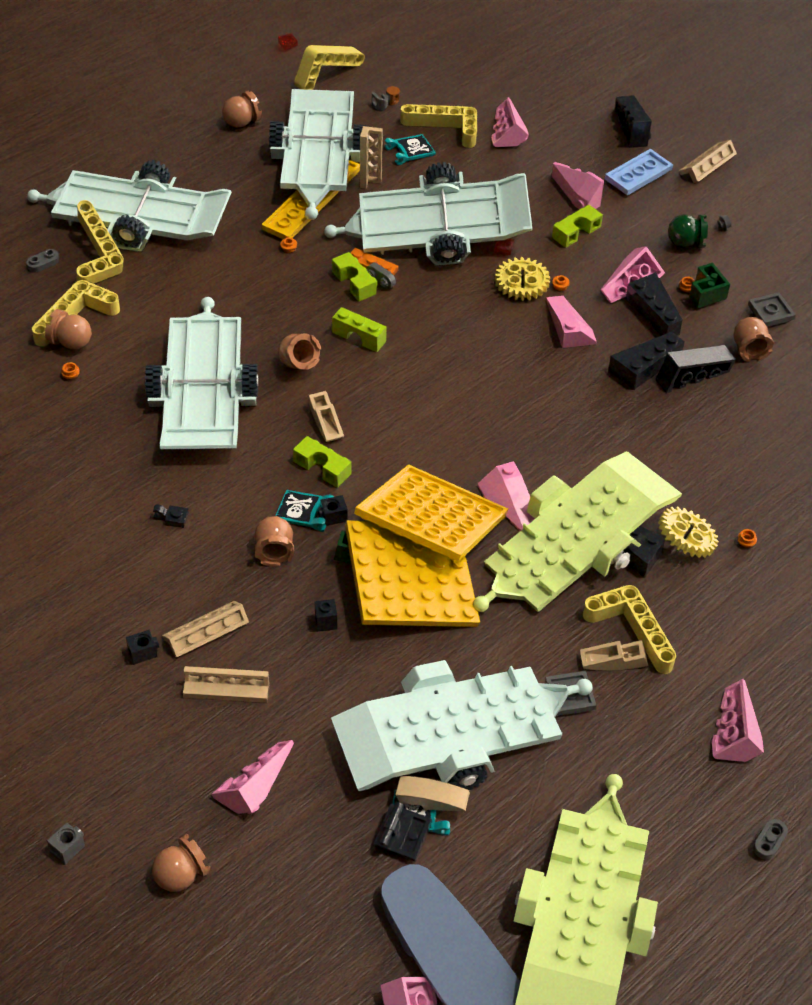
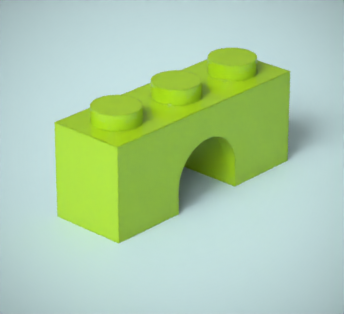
[552,205,603,248]
[332,252,378,302]
[332,307,387,352]
[293,436,351,488]

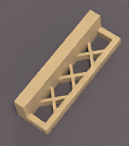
[360,126,383,189]
[679,140,737,183]
[162,601,249,657]
[183,666,269,703]

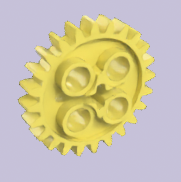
[495,257,550,301]
[658,507,719,558]

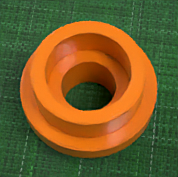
[280,238,297,253]
[552,275,569,291]
[679,277,695,292]
[61,362,80,379]
[737,529,757,547]

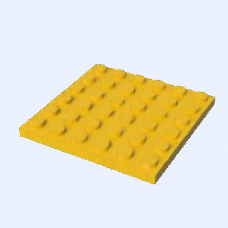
[354,465,509,562]
[345,520,480,627]

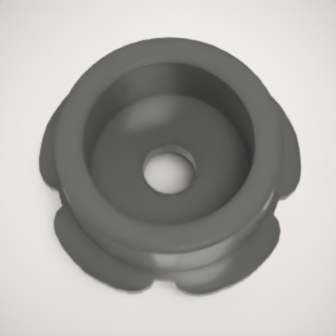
[717,215,731,231]

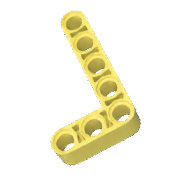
[294,45,365,90]
[400,104,477,148]
[76,200,123,284]
[32,280,120,346]
[583,585,676,674]

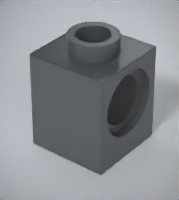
[47,823,85,865]

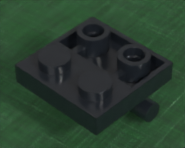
[374,802,432,862]

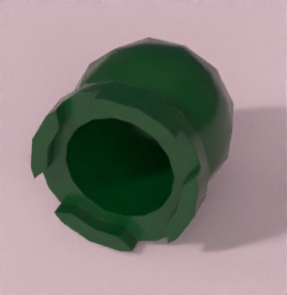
[668,214,708,248]

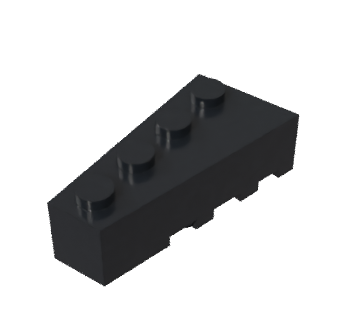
[614,95,652,148]
[625,272,683,336]
[608,332,685,390]
[656,345,736,393]
[605,526,665,578]

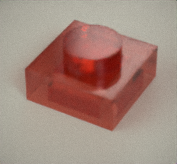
[278,33,298,50]
[494,239,515,256]

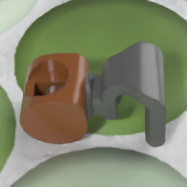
[372,86,400,111]

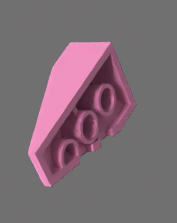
[491,98,529,147]
[551,162,604,209]
[601,246,665,303]
[546,296,596,348]
[477,461,535,531]
[712,679,764,762]
[211,740,294,814]
[381,977,437,1005]

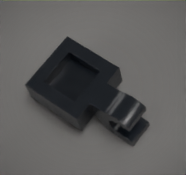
[153,504,189,528]

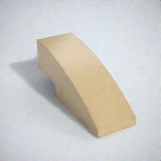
[308,391,344,442]
[580,640,648,670]
[396,776,470,812]

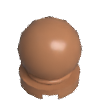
[222,90,262,128]
[45,309,92,350]
[733,317,774,362]
[278,334,321,369]
[254,516,294,567]
[152,834,211,892]

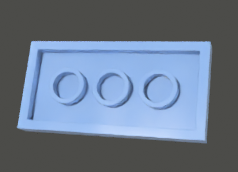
[605,149,673,195]

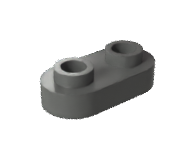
[26,249,60,272]
[366,263,396,289]
[754,819,788,860]

